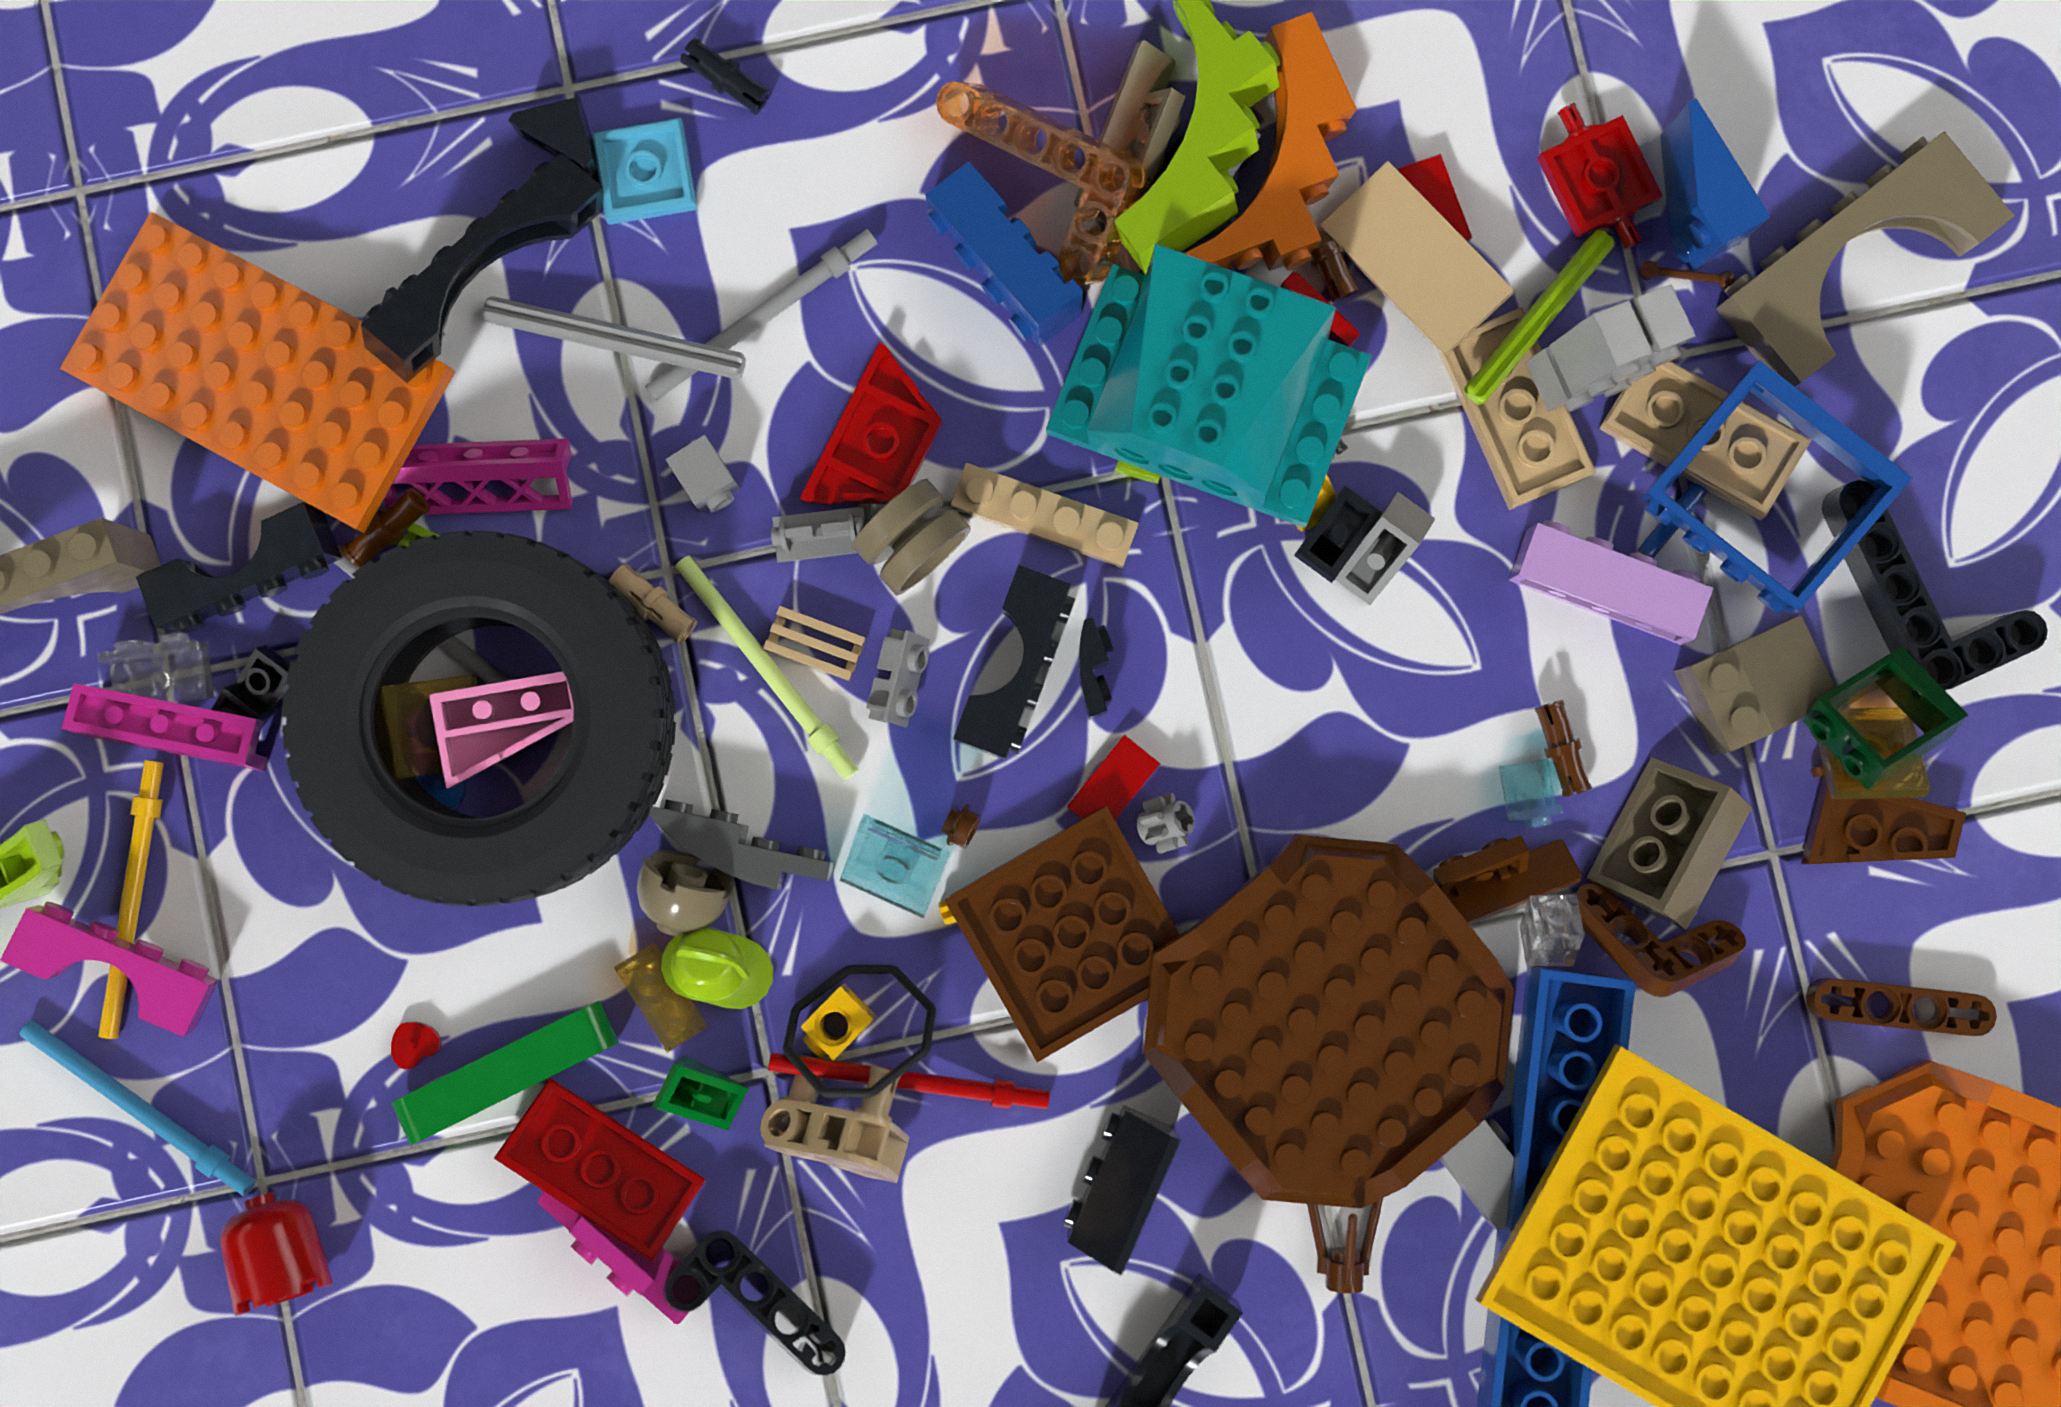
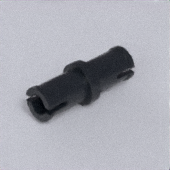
[680,37,771,115]

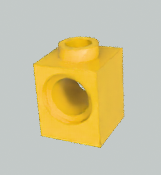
[800,983,877,1060]

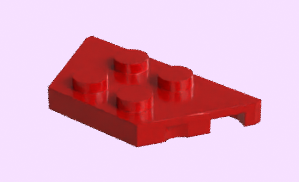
[800,342,943,504]

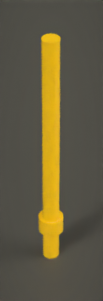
[98,760,164,1039]

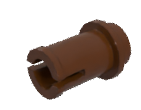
[1310,240,1359,303]

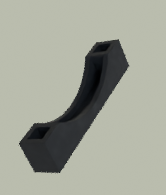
[360,152,603,383]

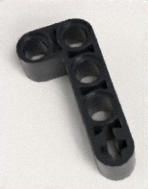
[662,1230,846,1376]

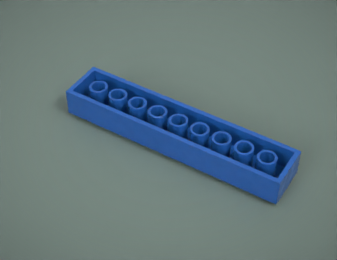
[1477,966,1636,1407]

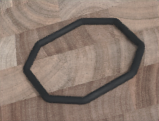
[783,965,936,1098]

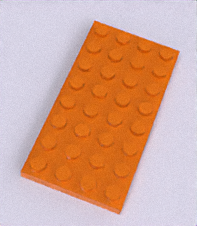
[60,212,456,533]

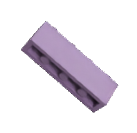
[1508,520,1713,645]

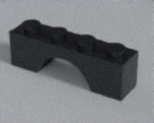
[136,502,343,635]
[953,565,1076,760]
[1105,1273,1243,1407]

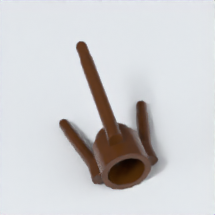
[1307,1198,1383,1293]

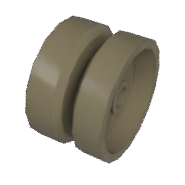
[852,479,971,596]

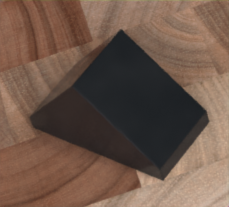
[508,97,599,180]

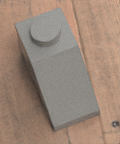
[1335,492,1435,605]
[1439,1118,1514,1231]

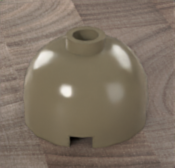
[636,850,735,936]

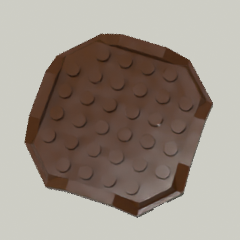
[1141,833,1514,1208]

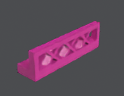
[384,438,573,515]
[62,683,268,771]

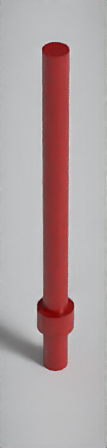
[768,1052,1050,1109]

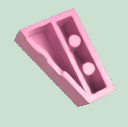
[429,671,574,789]

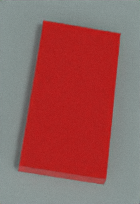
[494,1078,706,1262]

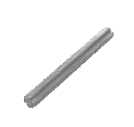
[482,296,746,379]

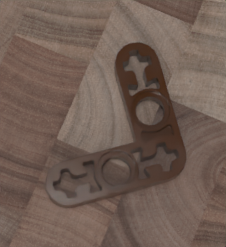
[1569,883,1747,997]

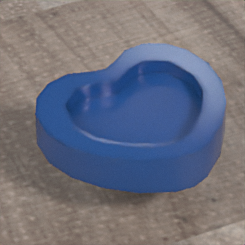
[417,763,466,809]

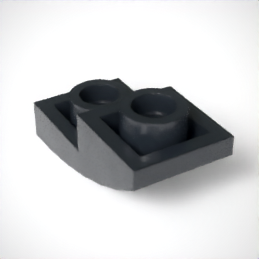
[1078,617,1114,720]
[211,645,290,729]

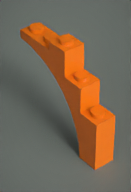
[1184,12,1357,271]

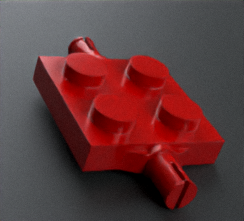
[1537,103,1663,250]

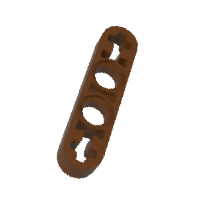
[1806,978,1997,1036]

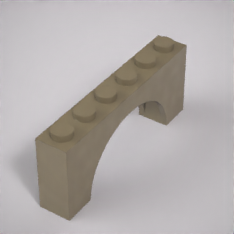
[1716,131,2015,387]
[0,517,161,615]

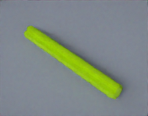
[1464,229,1614,405]

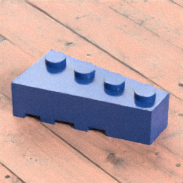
[925,161,1083,348]

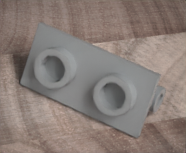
[771,506,865,563]
[866,629,929,728]

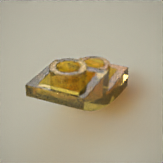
[614,942,707,1053]

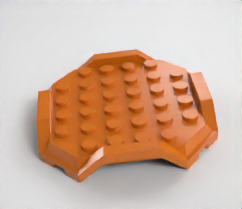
[1828,1059,2061,1407]

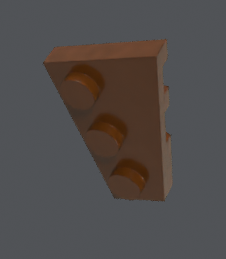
[1801,775,1966,864]

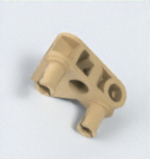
[760,1056,910,1183]

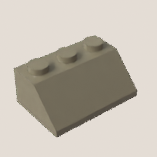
[1586,757,1752,930]

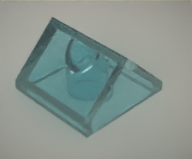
[839,814,953,919]

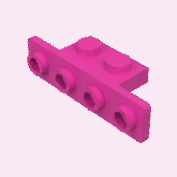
[538,1192,698,1324]

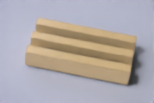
[763,606,867,682]

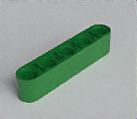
[391,1001,619,1146]

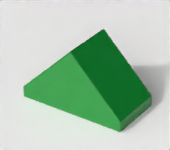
[653,1055,749,1131]

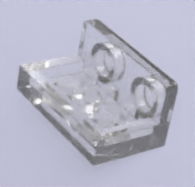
[97,633,214,703]

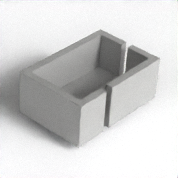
[1525,284,1695,412]

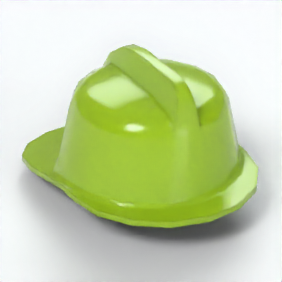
[661,928,773,1009]

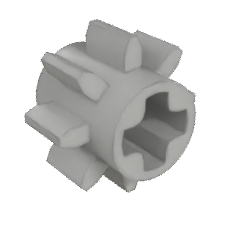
[1137,793,1195,854]

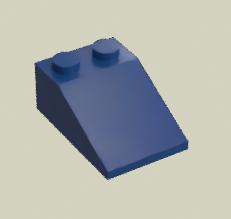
[1660,98,1771,271]

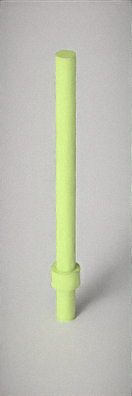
[675,556,859,781]

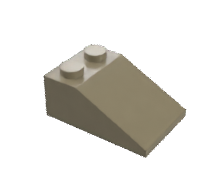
[1674,615,1835,755]

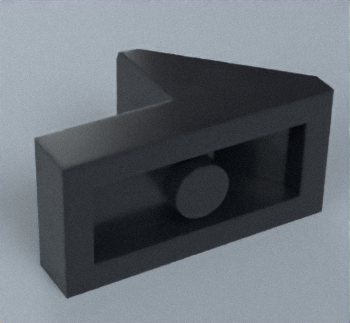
[1294,486,1382,583]

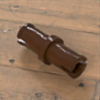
[343,488,430,568]
[1534,700,1592,797]

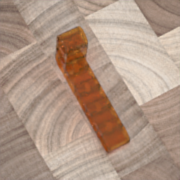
[936,81,1147,286]

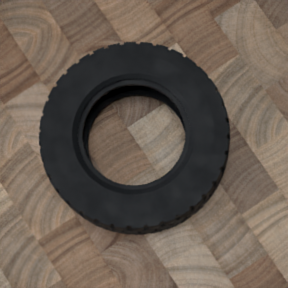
[282,530,676,907]

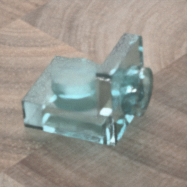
[1499,759,1564,828]

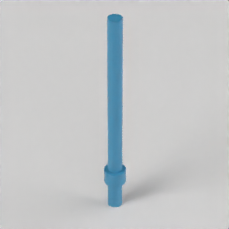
[19,1020,256,1197]

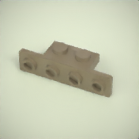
[1074,40,1186,225]

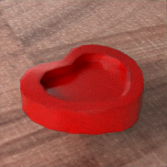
[391,1022,442,1070]

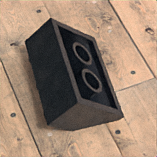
[1062,1105,1181,1276]

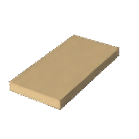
[1320,161,1514,357]
[1438,307,1597,510]
[1599,361,1812,521]

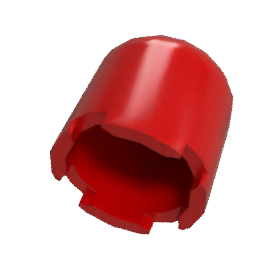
[220,1193,333,1316]

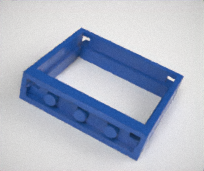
[1641,360,1913,614]

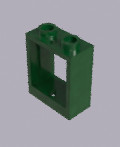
[1803,646,1969,791]

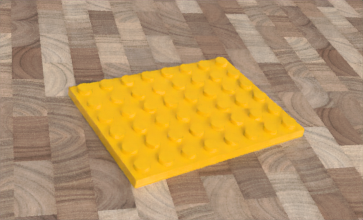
[1475,1044,1957,1407]

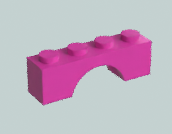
[0,901,218,1037]

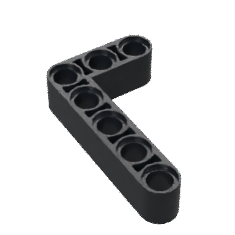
[1822,480,2048,693]

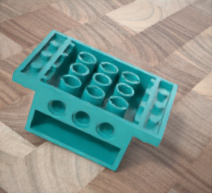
[1046,244,1372,528]

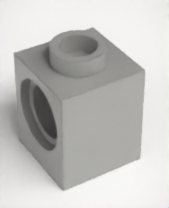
[665,434,740,513]

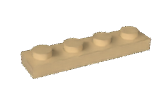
[951,462,1139,568]

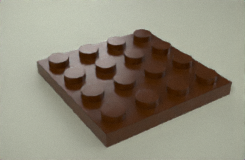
[944,805,1180,1062]

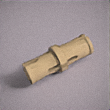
[609,563,697,644]

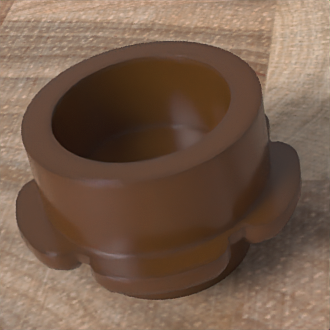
[941,804,981,849]

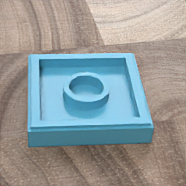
[592,118,698,225]

